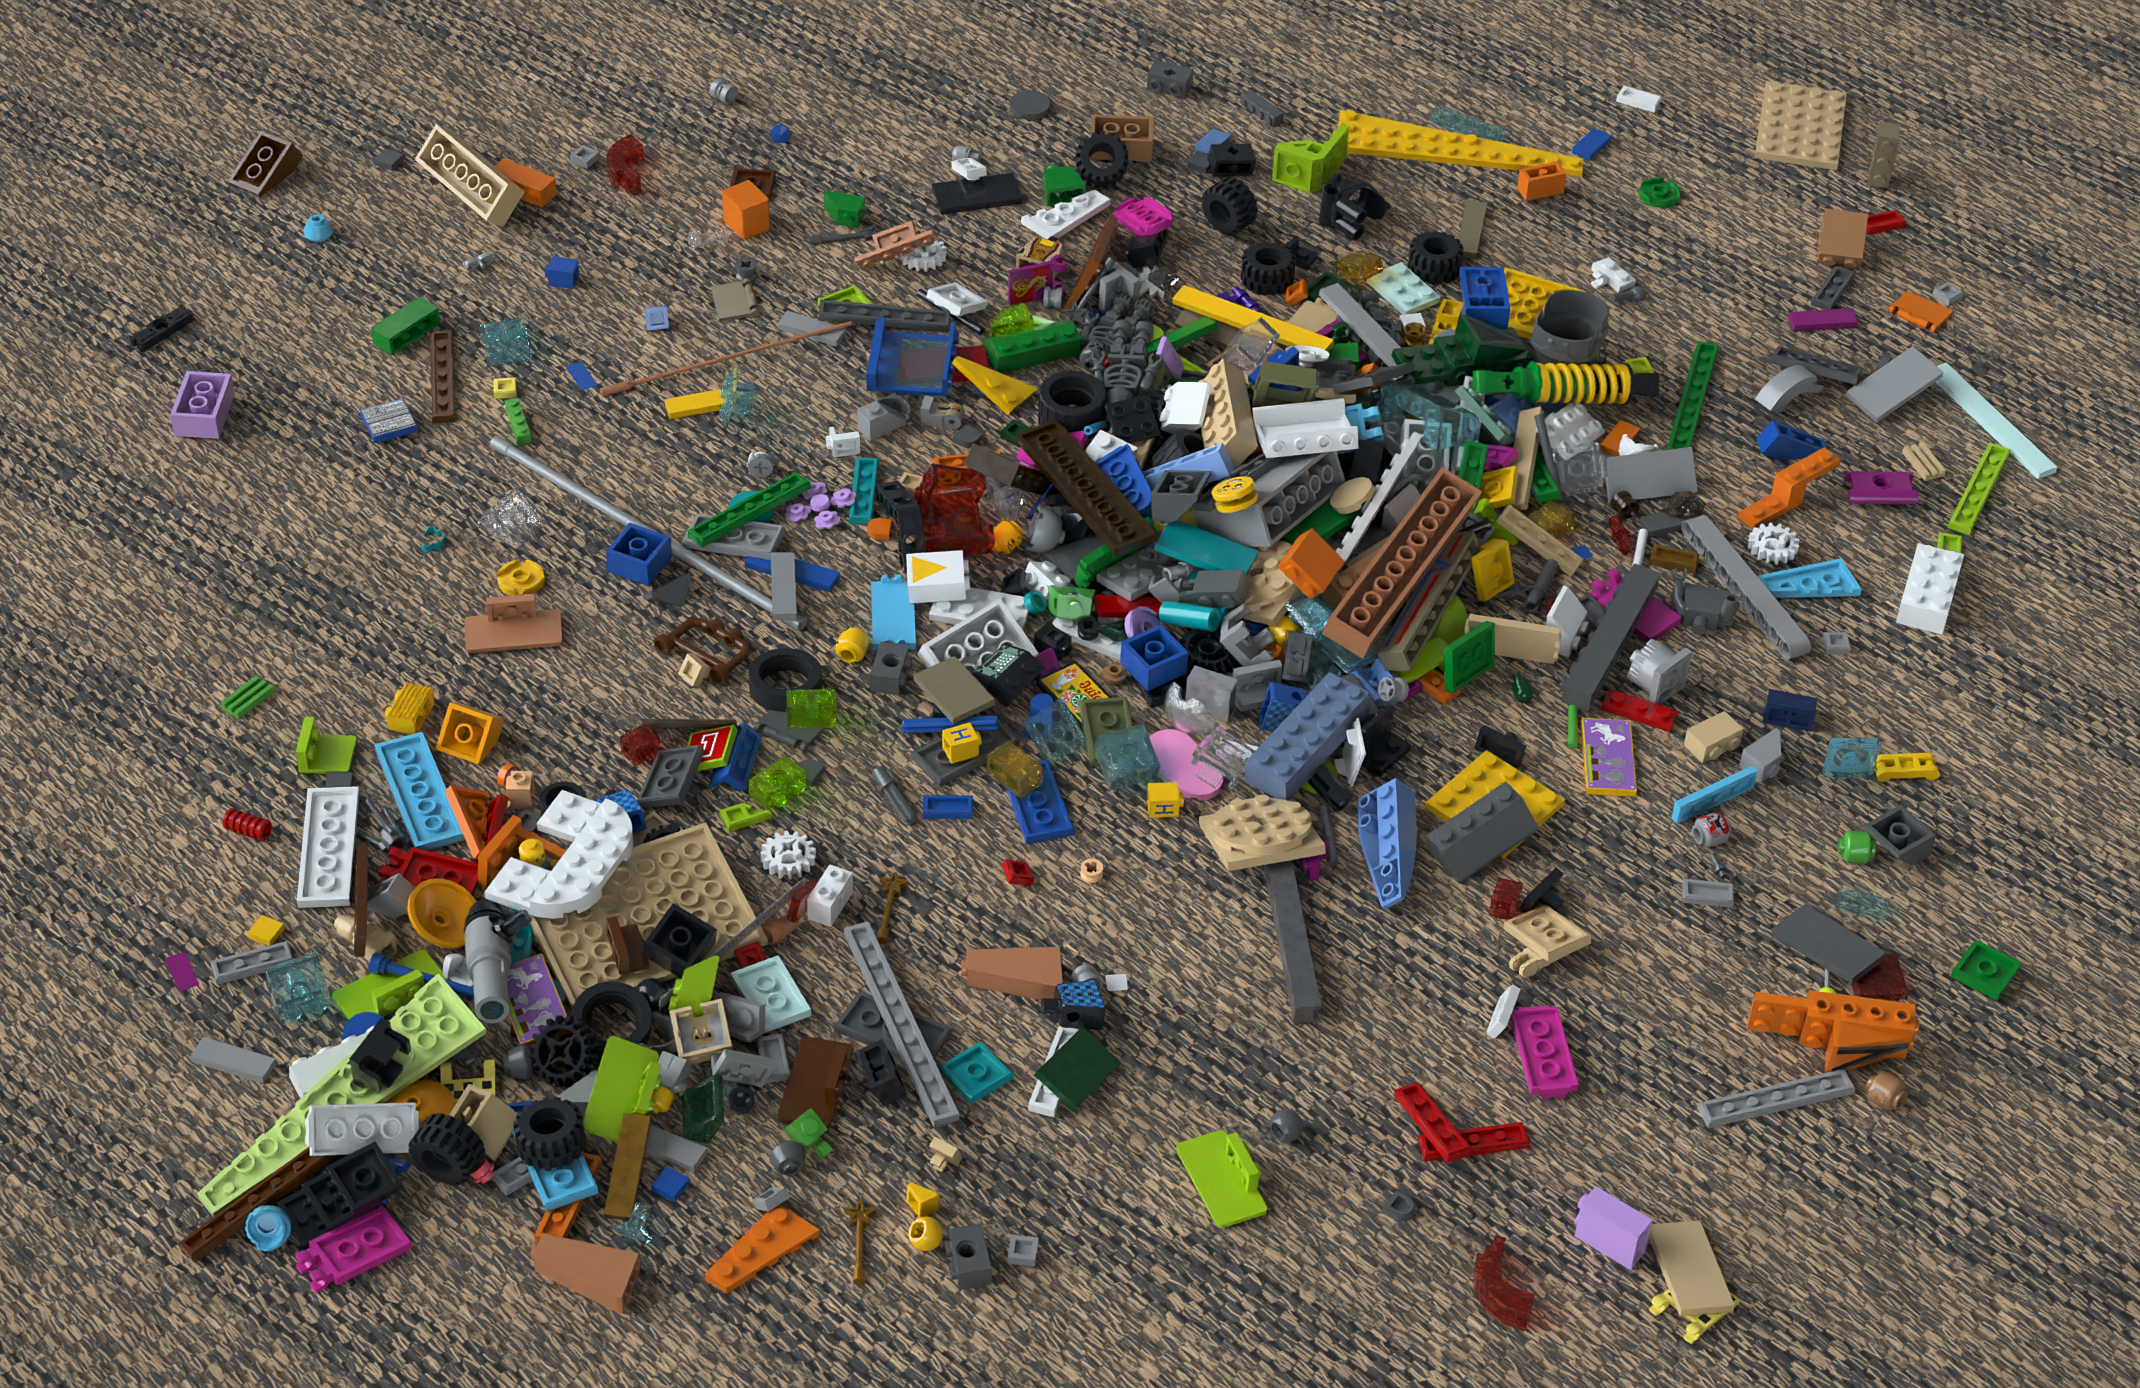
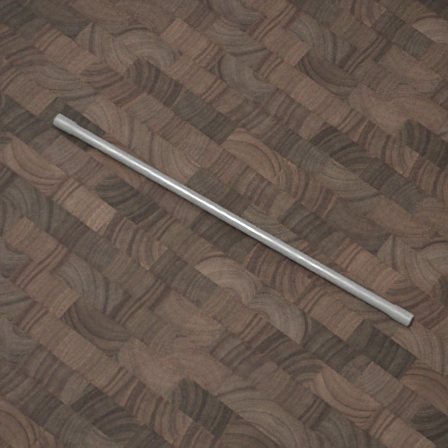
[490,436,807,631]

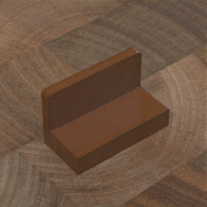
[606,916,649,975]

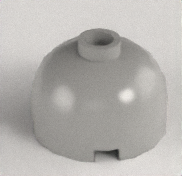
[1025,506,1065,553]

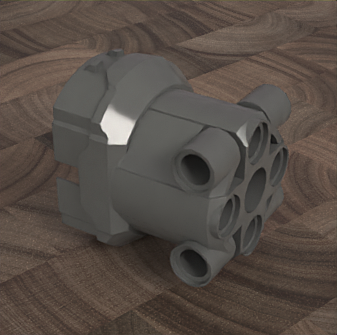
[1530,290,1610,401]

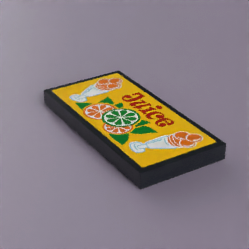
[1036,661,1132,734]

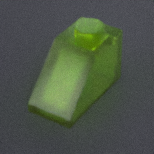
[990,303,1033,337]

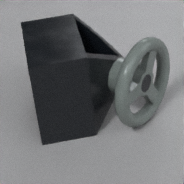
[1349,439,1425,504]

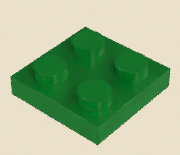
[1950,939,2022,1001]

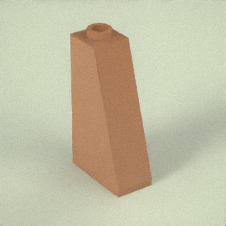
[961,947,1063,1000]
[531,1233,640,1314]

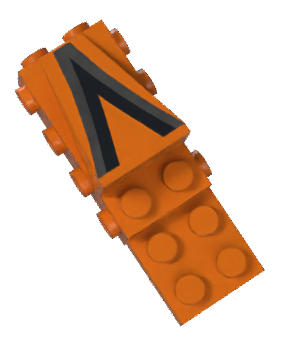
[1747,990,1919,1073]

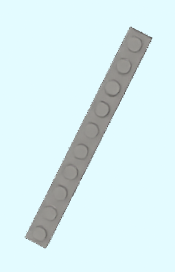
[844,921,959,1128]

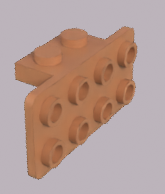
[464,594,563,653]

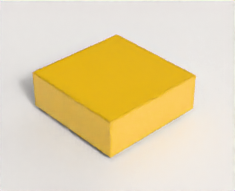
[247,915,285,946]

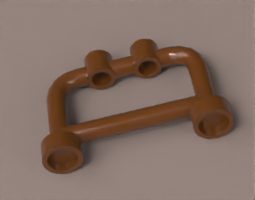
[653,618,750,685]

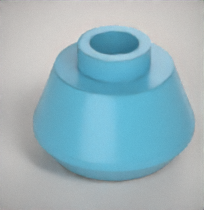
[304,215,333,242]

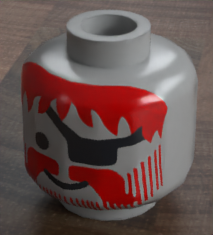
[1692,812,1732,848]

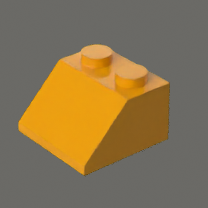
[435,702,505,765]

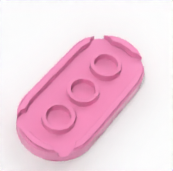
[1146,729,1223,801]

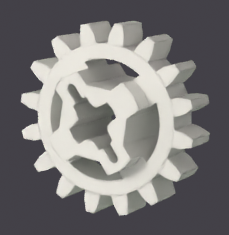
[900,240,946,272]
[1748,523,1799,565]
[761,831,816,879]

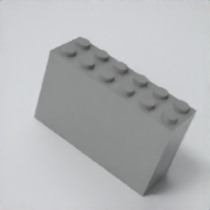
[1191,451,1345,547]

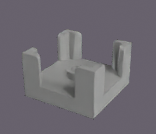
[1220,603,1274,667]

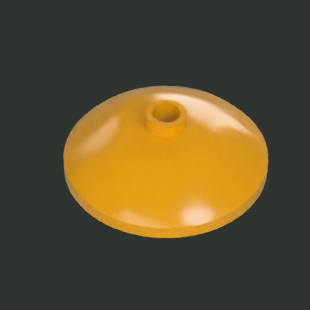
[407,878,476,949]
[384,1080,456,1128]

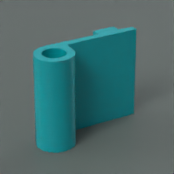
[1159,572,1228,632]

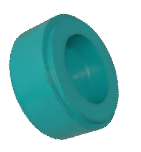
[1024,590,1046,615]

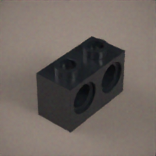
[858,1039,907,1107]

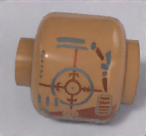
[1866,1071,1908,1111]

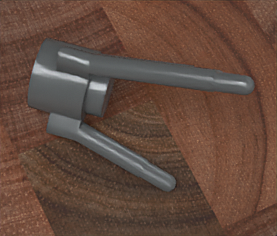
[357,799,406,852]

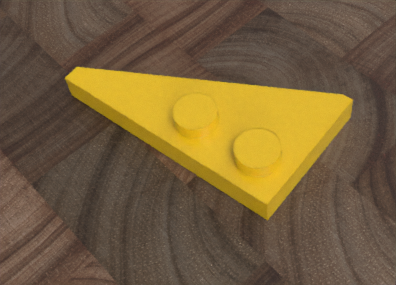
[952,356,1037,415]

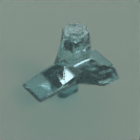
[609,1202,652,1246]

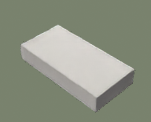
[1616,86,1662,113]
[1486,985,1520,1039]

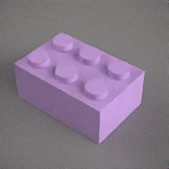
[170,371,235,439]

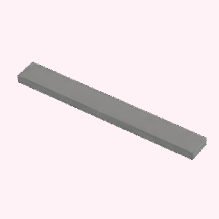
[1319,283,1435,394]

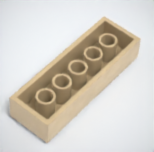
[415,124,525,227]
[1198,359,1258,471]

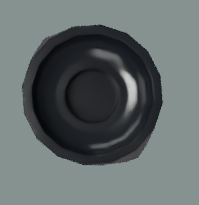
[1061,508,1092,544]

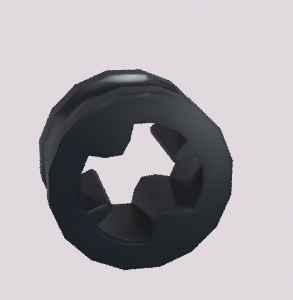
[1078,617,1099,641]

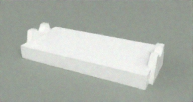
[305,1103,419,1156]

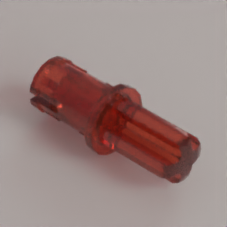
[1608,516,1633,556]

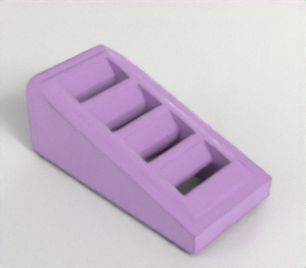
[1156,336,1184,378]

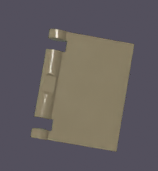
[710,278,760,321]

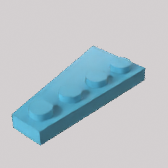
[1757,559,1862,598]

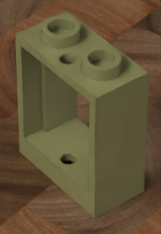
[1253,361,1320,407]

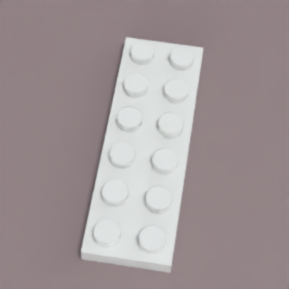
[297,787,359,908]

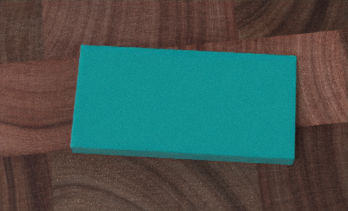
[1154,520,1259,576]

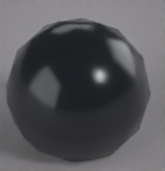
[636,978,668,1011]

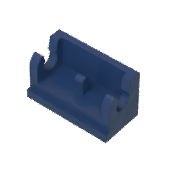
[1763,689,1817,732]

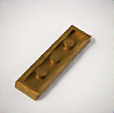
[604,1113,652,1221]

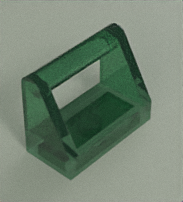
[682,1075,724,1144]

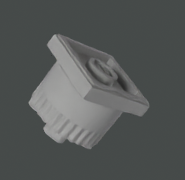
[1627,639,1692,705]

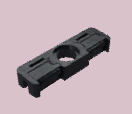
[129,304,194,352]

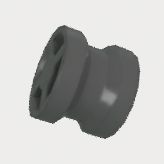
[735,257,757,283]

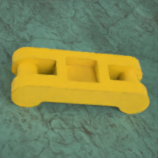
[1872,753,1940,782]

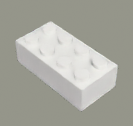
[1896,543,1964,634]

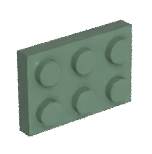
[1455,385,1515,447]

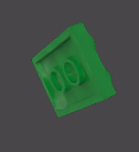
[1443,621,1495,693]

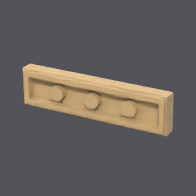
[1496,504,1584,577]

